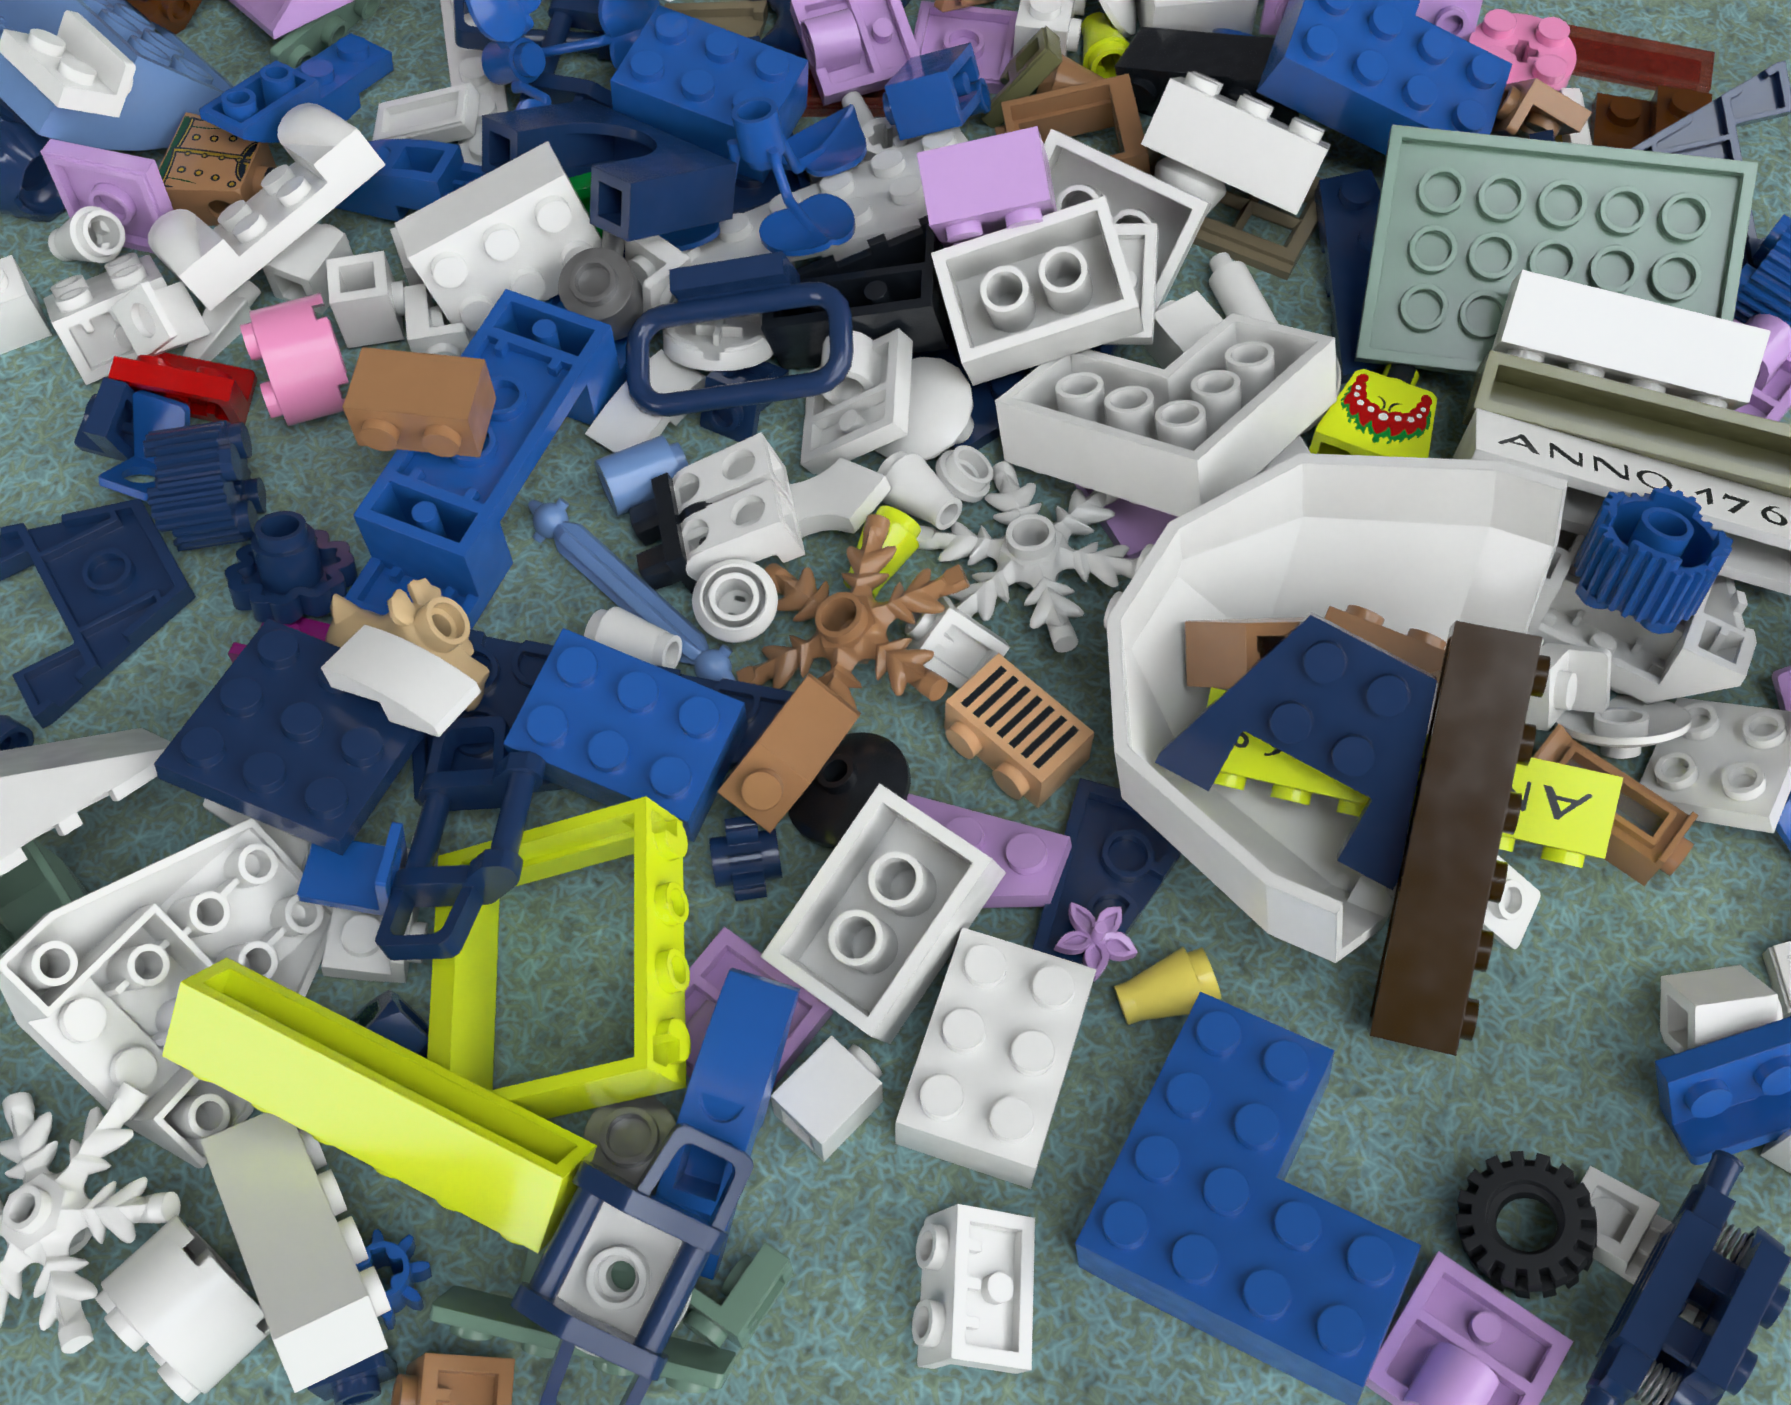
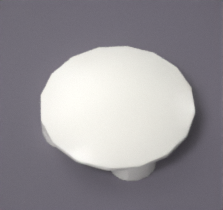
[875,357,974,460]

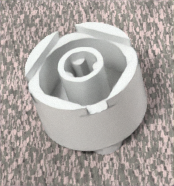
[95,1215,270,1404]

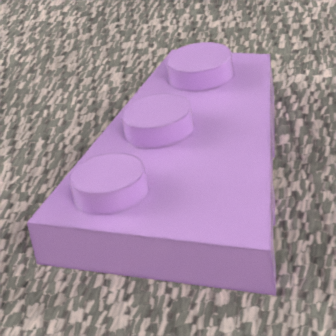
[906,794,1072,908]

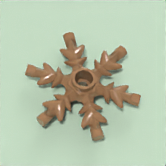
[736,514,970,710]

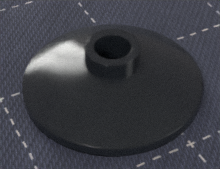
[788,732,911,848]

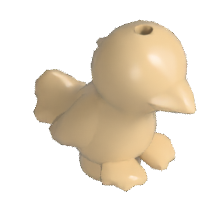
[325,578,490,712]

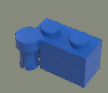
[882,42,991,141]

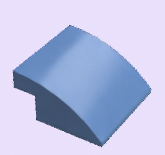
[0,0,234,151]

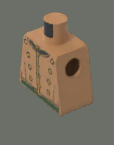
[158,112,277,226]

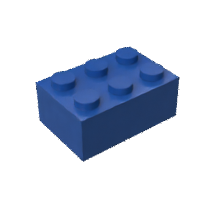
[610,5,809,183]
[503,628,749,842]

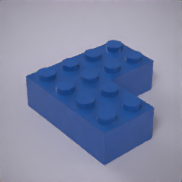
[1256,0,1512,155]
[1075,992,1422,1405]

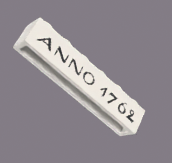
[1453,408,1791,596]

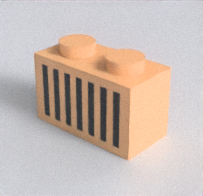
[944,653,1095,808]

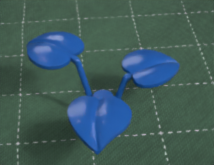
[465,0,661,110]
[659,97,867,257]

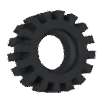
[1456,1151,1597,1299]

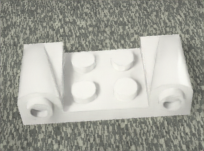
[148,103,386,311]

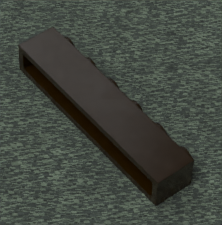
[1367,621,1551,1056]

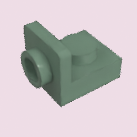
[683,1242,794,1349]

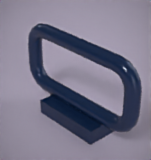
[626,251,854,417]

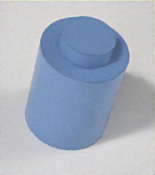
[594,435,688,517]

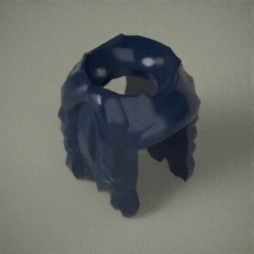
[0,98,66,222]

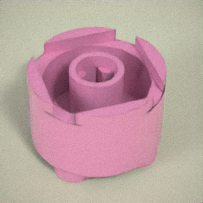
[1469,9,1577,92]
[240,293,349,426]

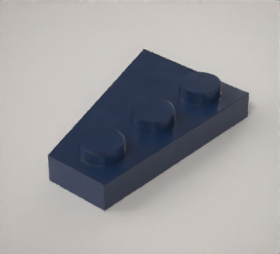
[1032,778,1182,983]

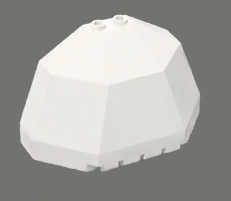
[1104,453,1568,963]

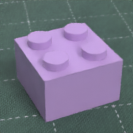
[917,126,1057,248]

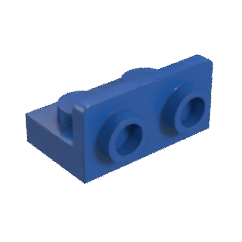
[1655,1016,1791,1165]

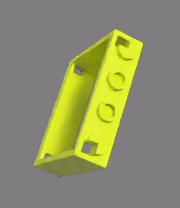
[427,796,691,1119]

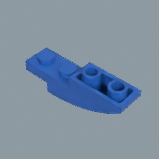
[199,33,393,143]
[335,139,487,221]
[655,968,801,1280]

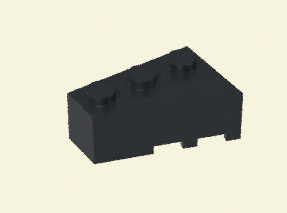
[1114,27,1299,125]
[761,215,950,370]

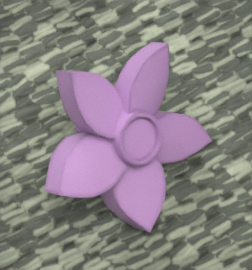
[1054,902,1138,982]

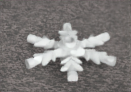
[917,461,1139,653]
[0,1081,181,1354]

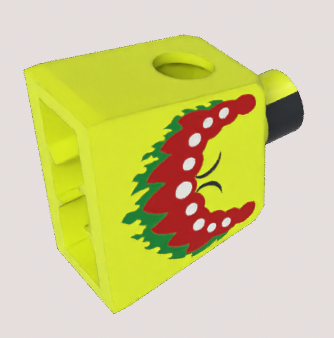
[1309,364,1437,458]

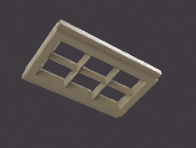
[1147,147,1322,280]

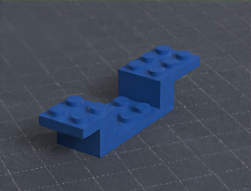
[344,289,628,630]

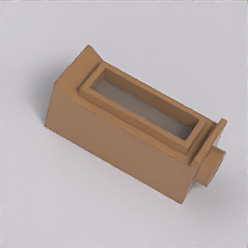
[1533,724,1699,886]

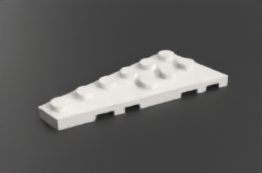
[682,127,968,267]

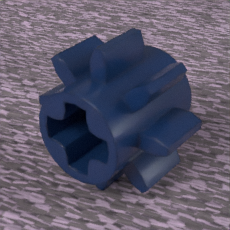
[709,816,782,901]

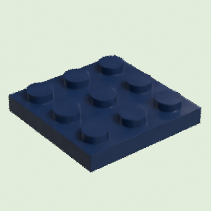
[154,618,426,856]

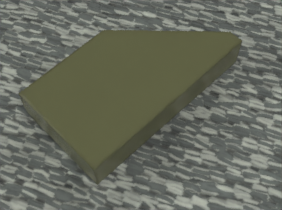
[981,26,1063,128]

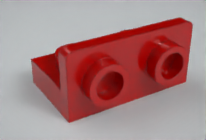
[108,352,257,425]

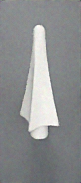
[182,280,261,361]

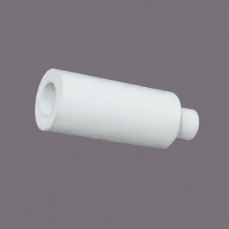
[1209,252,1278,324]

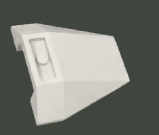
[0,818,333,1168]

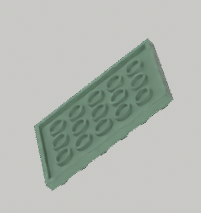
[1354,124,1759,376]

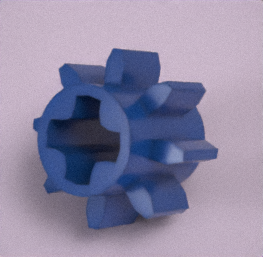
[356,1229,432,1330]

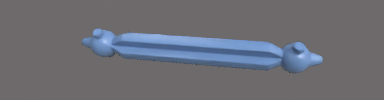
[528,498,736,681]

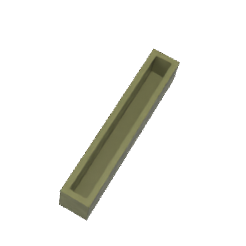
[1462,350,1791,498]

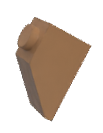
[717,673,861,833]

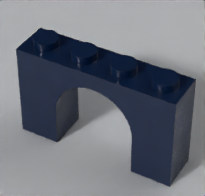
[482,99,737,242]

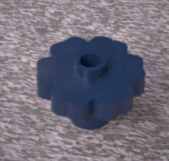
[225,511,358,624]

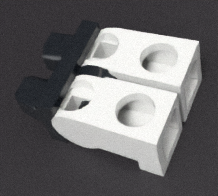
[629,432,806,595]

